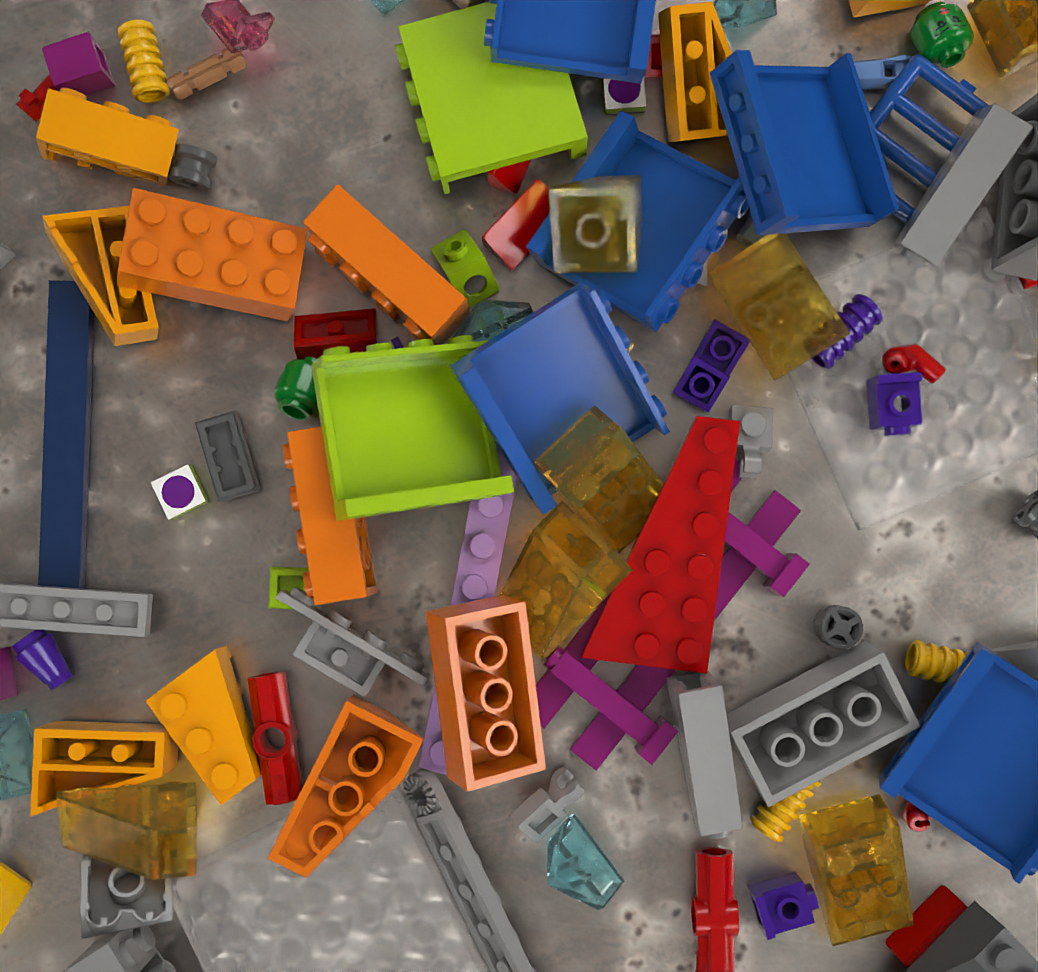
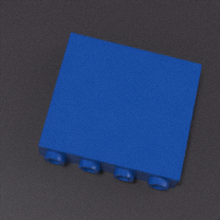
[484,0,656,84]
[710,50,899,235]
[526,111,749,333]
[450,282,670,514]
[879,641,1038,884]

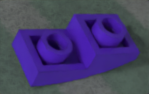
[673,319,751,413]

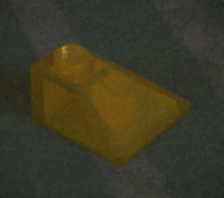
[548,175,642,273]

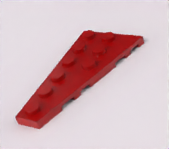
[581,416,740,674]

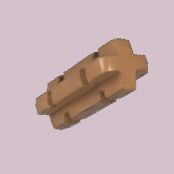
[167,45,247,100]

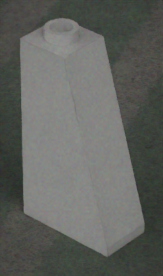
[895,104,1033,268]
[666,671,743,839]

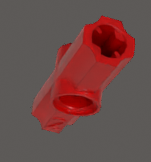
[247,671,303,806]
[691,847,739,972]

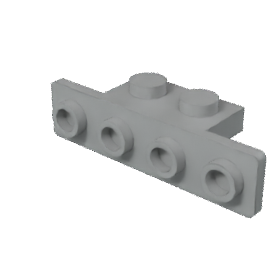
[276,587,428,698]

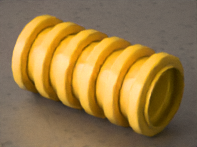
[117,19,170,103]
[905,639,969,683]
[750,781,821,843]

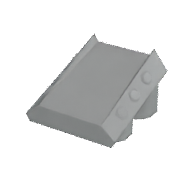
[80,836,172,939]

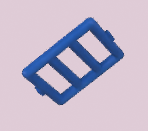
[869,54,989,224]

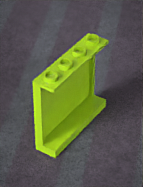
[395,1,588,194]
[311,335,514,521]

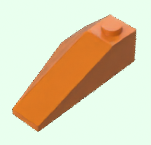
[268,694,424,878]

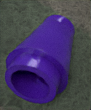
[11,630,73,691]

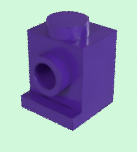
[866,372,923,437]
[747,872,819,940]

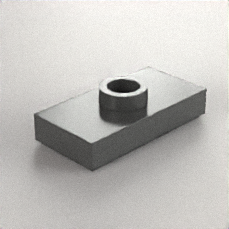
[195,410,261,502]

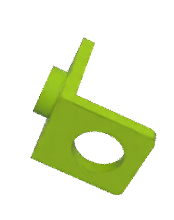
[431,229,500,308]

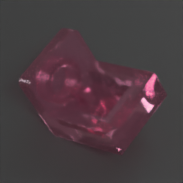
[201,0,275,54]

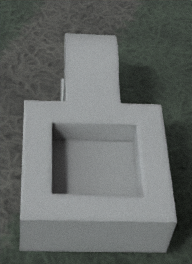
[729,405,773,479]
[509,766,585,843]

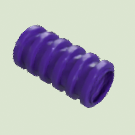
[804,294,883,369]

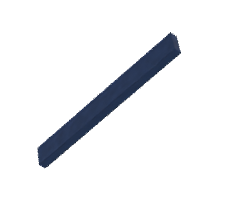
[38,280,94,589]

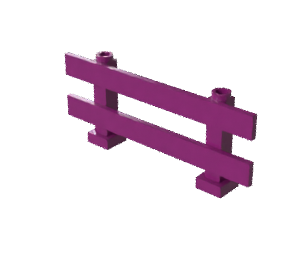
[536,459,810,771]

